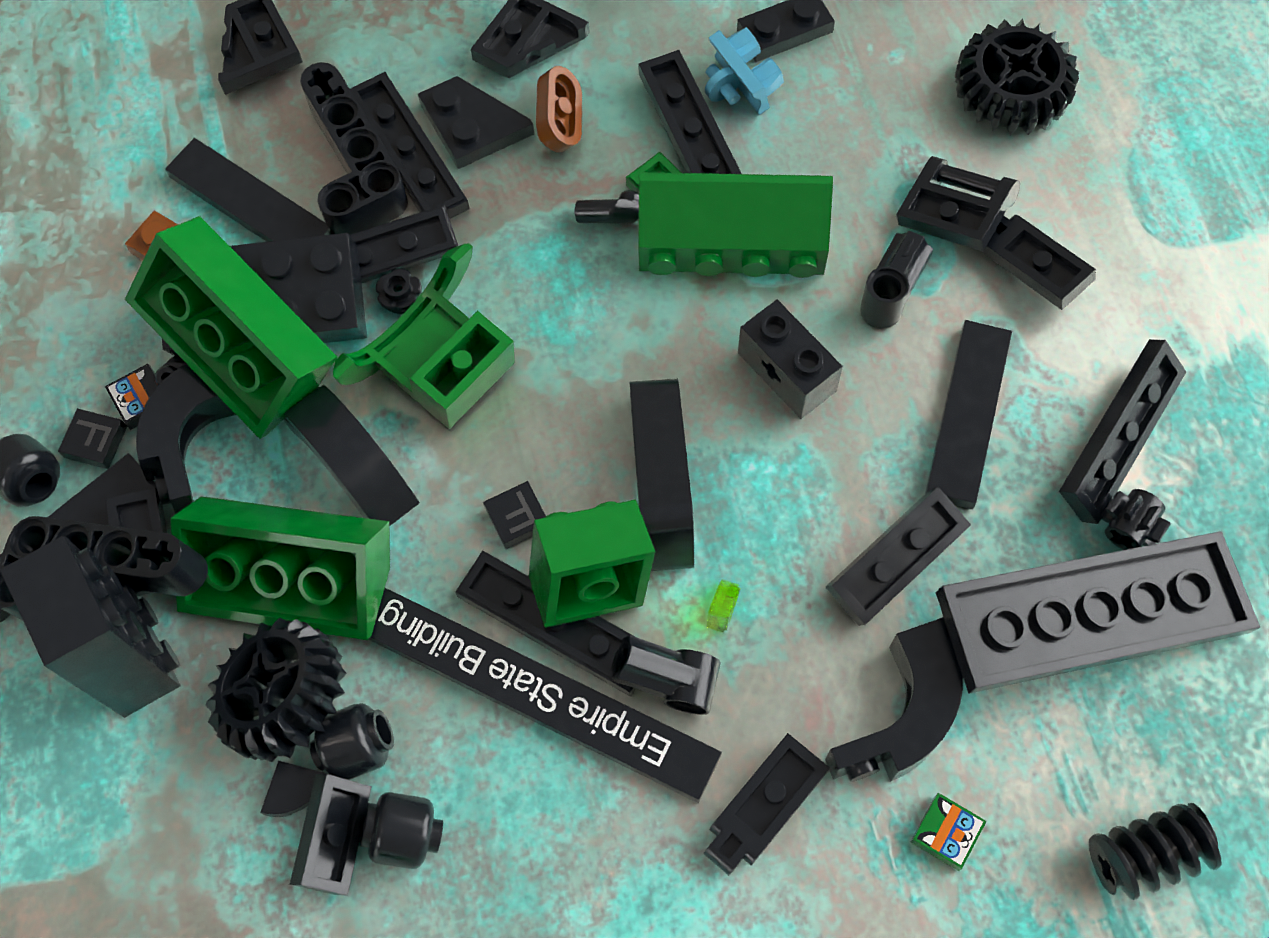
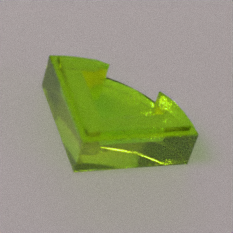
[707,579,741,633]

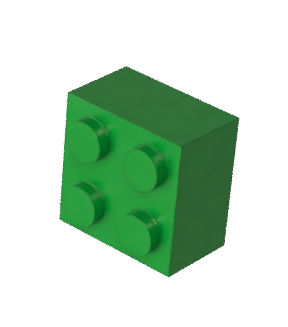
[528,499,655,628]

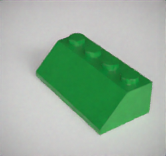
[638,172,833,278]
[125,216,337,439]
[170,496,390,640]

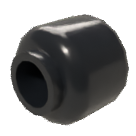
[0,434,60,506]
[310,703,394,780]
[360,792,443,869]

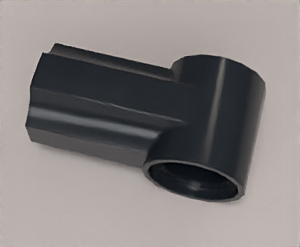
[860,231,933,328]
[611,635,721,715]

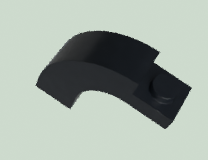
[136,364,236,514]
[284,384,420,526]
[825,617,963,782]

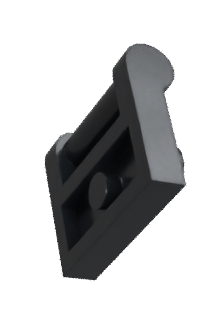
[896,156,1020,251]

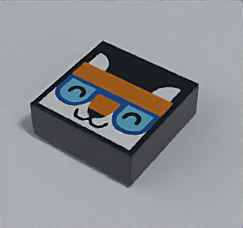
[105,364,158,430]

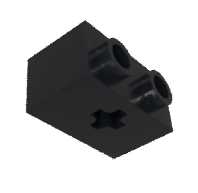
[738,299,843,419]

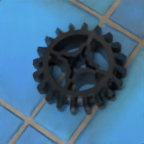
[954,19,1079,135]
[205,617,347,762]

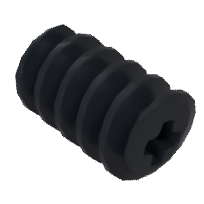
[1089,803,1222,900]

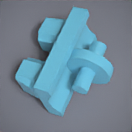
[705,27,784,115]

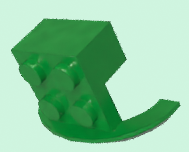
[333,243,515,430]

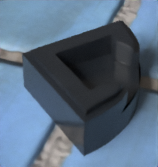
[260,760,328,817]

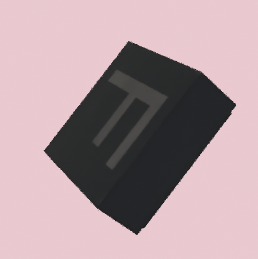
[58,408,127,469]
[483,481,546,549]

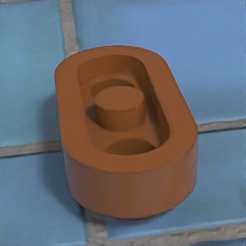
[536,66,582,153]

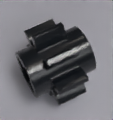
[1100,489,1171,550]

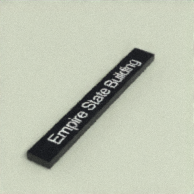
[368,588,722,803]

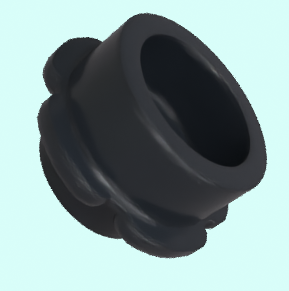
[375,269,422,314]

